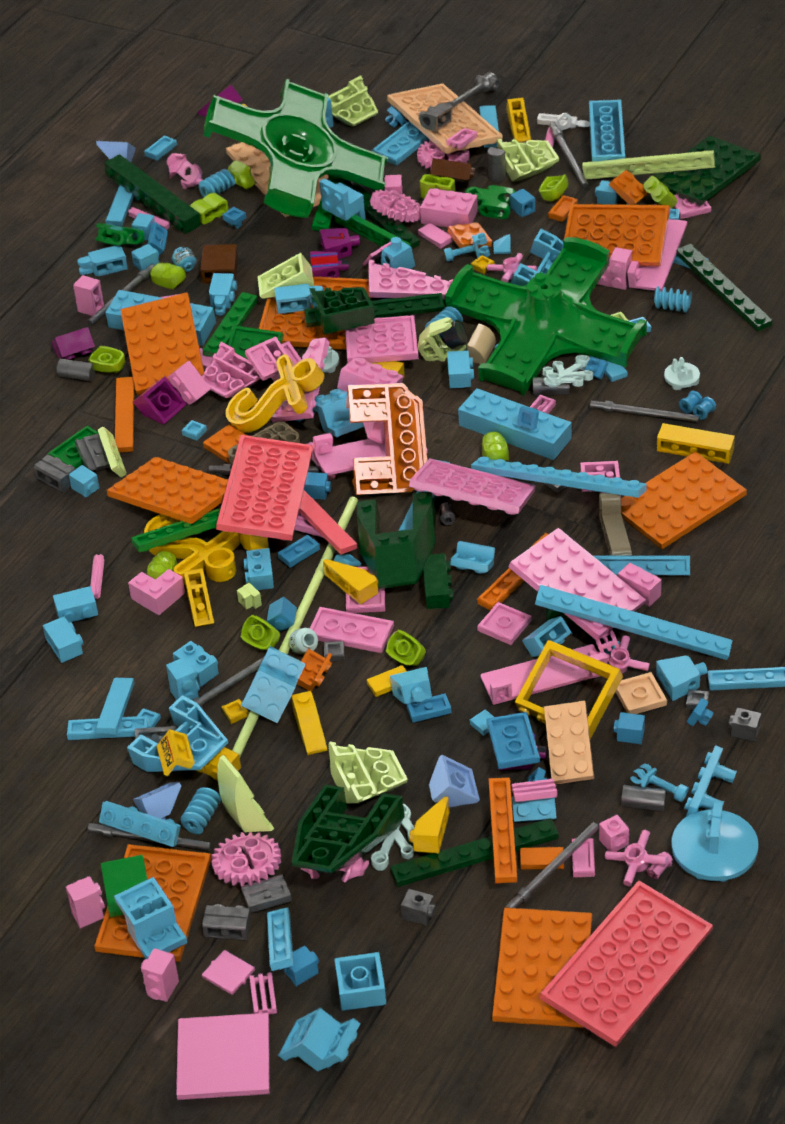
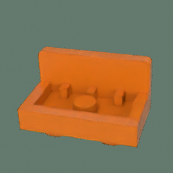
[296,648,332,692]

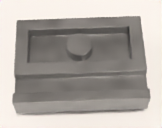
[75,433,110,471]
[241,875,292,913]

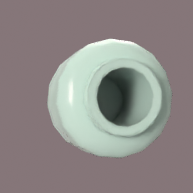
[289,628,318,654]

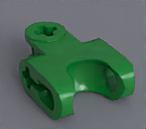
[466,185,516,219]
[95,223,145,245]

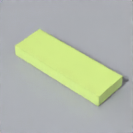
[98,427,126,477]

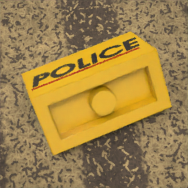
[157,729,195,776]

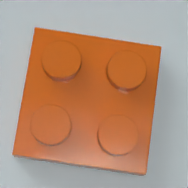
[609,170,649,205]
[448,223,492,248]
[203,424,247,463]

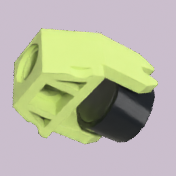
[418,317,467,361]

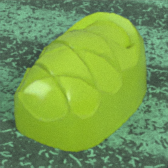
[228,160,256,189]
[539,174,569,201]
[151,263,186,289]
[88,346,125,373]
[482,432,509,461]
[147,551,177,580]
[240,615,280,650]
[386,630,426,666]

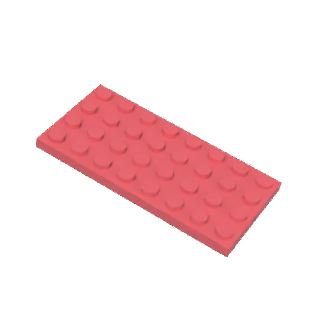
[216,435,313,541]
[540,881,713,1047]

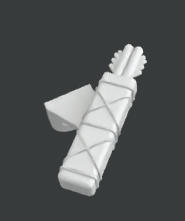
[537,113,590,131]

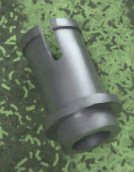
[440,502,455,525]

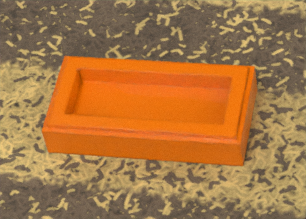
[548,195,578,222]
[520,847,564,870]

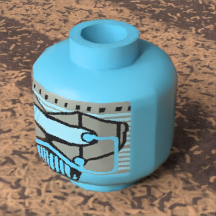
[172,247,197,272]

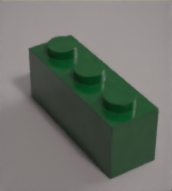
[423,553,453,609]

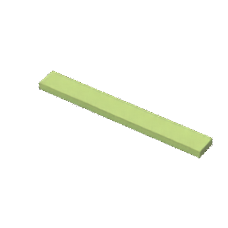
[582,150,715,180]

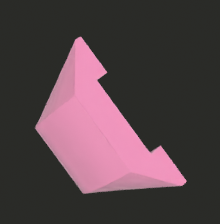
[202,342,261,398]

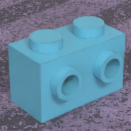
[447,350,474,388]
[244,548,274,590]
[53,586,98,623]
[43,616,84,663]
[522,616,572,657]
[173,641,219,686]
[166,657,200,701]

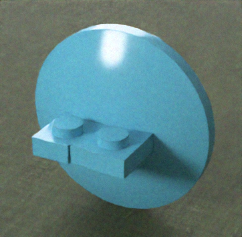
[672,803,758,882]

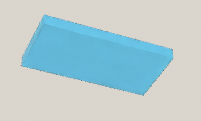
[371,121,429,165]

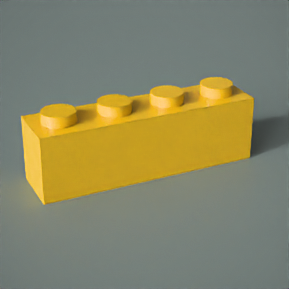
[657,423,735,464]

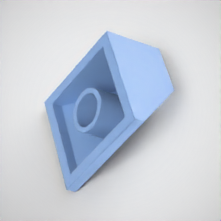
[97,141,135,162]
[429,755,480,807]
[133,782,181,820]

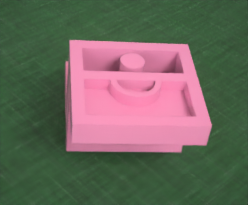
[245,337,302,382]

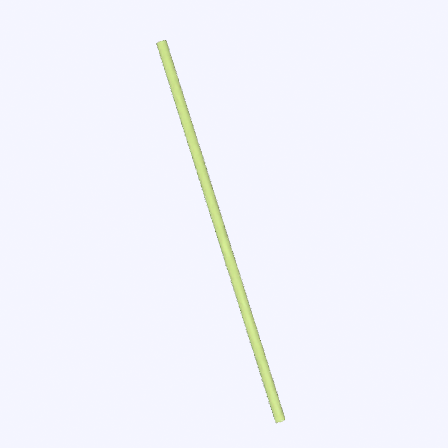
[232,497,358,757]

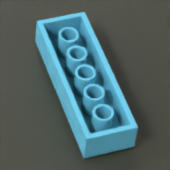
[589,100,625,162]
[105,290,216,346]
[458,388,572,460]

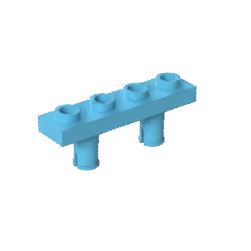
[684,745,737,817]
[99,801,181,847]

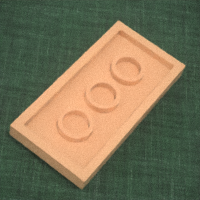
[544,701,594,784]

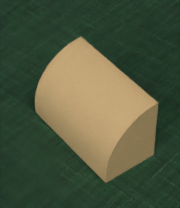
[467,324,496,364]

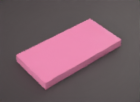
[310,607,394,653]

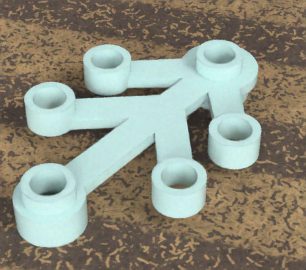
[543,355,593,388]
[371,804,415,871]

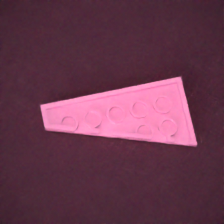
[369,260,453,300]
[270,338,330,423]

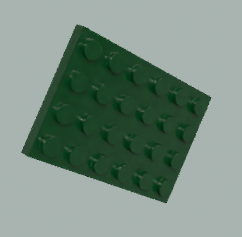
[654,136,761,205]

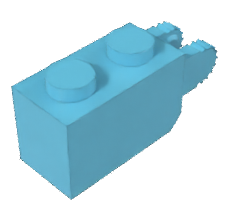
[77,245,128,276]
[209,273,237,316]
[275,283,323,314]

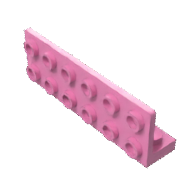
[627,219,687,291]
[313,433,428,475]
[481,644,607,705]

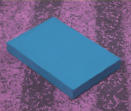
[486,712,540,769]

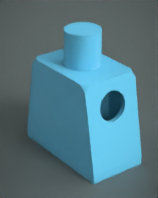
[381,237,415,269]
[656,656,708,701]
[390,667,432,704]

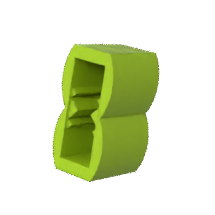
[420,174,455,199]
[643,176,678,209]
[190,193,228,224]

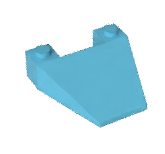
[511,229,563,286]
[127,695,228,772]

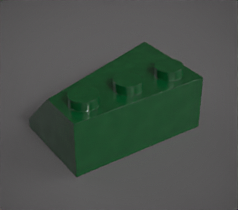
[309,287,375,334]

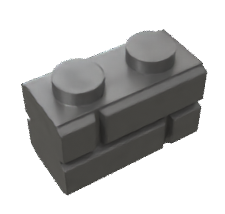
[34,455,76,493]
[202,904,252,940]

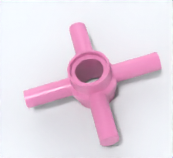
[487,253,537,282]
[589,636,650,673]
[605,830,669,886]

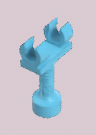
[444,233,490,262]
[631,764,689,803]

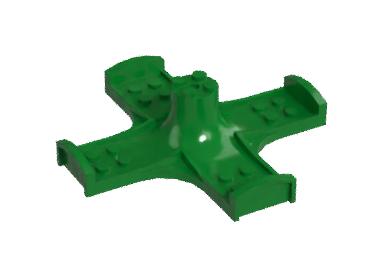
[203,79,388,218]
[445,237,647,396]

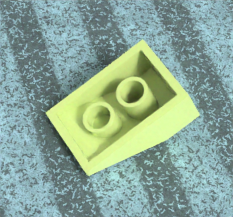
[258,253,314,298]

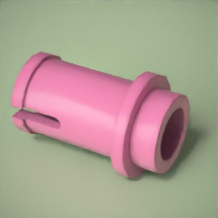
[647,852,673,879]

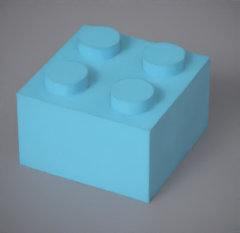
[335,952,386,1011]

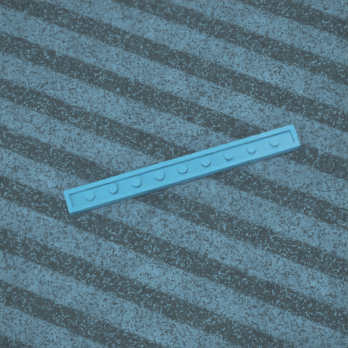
[471,457,647,498]
[535,584,732,660]

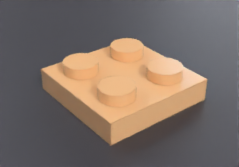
[615,672,667,714]

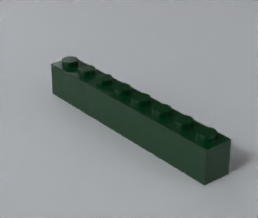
[104,154,201,234]

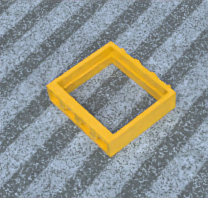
[515,640,623,739]

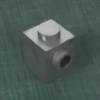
[729,708,761,741]
[401,889,436,926]

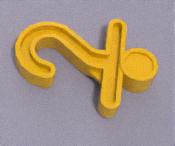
[226,354,324,433]
[144,514,240,585]

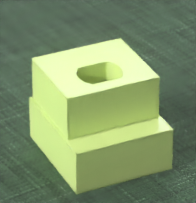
[237,583,262,610]

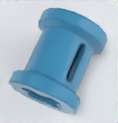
[679,390,702,414]
[693,397,716,420]

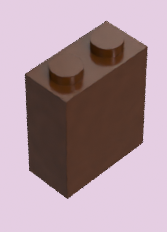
[430,158,475,181]
[201,244,238,283]

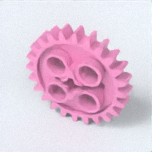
[417,139,469,170]
[370,190,421,223]
[211,832,281,886]

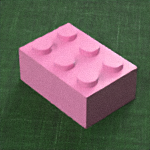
[420,188,478,227]
[337,358,403,391]

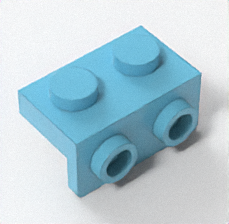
[450,541,495,573]
[511,796,556,823]

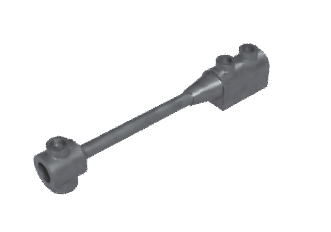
[418,72,500,132]

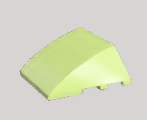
[328,76,378,127]
[497,139,559,182]
[329,742,408,803]
[218,755,274,832]

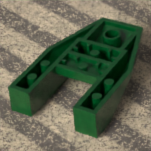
[357,491,436,589]
[292,785,405,873]

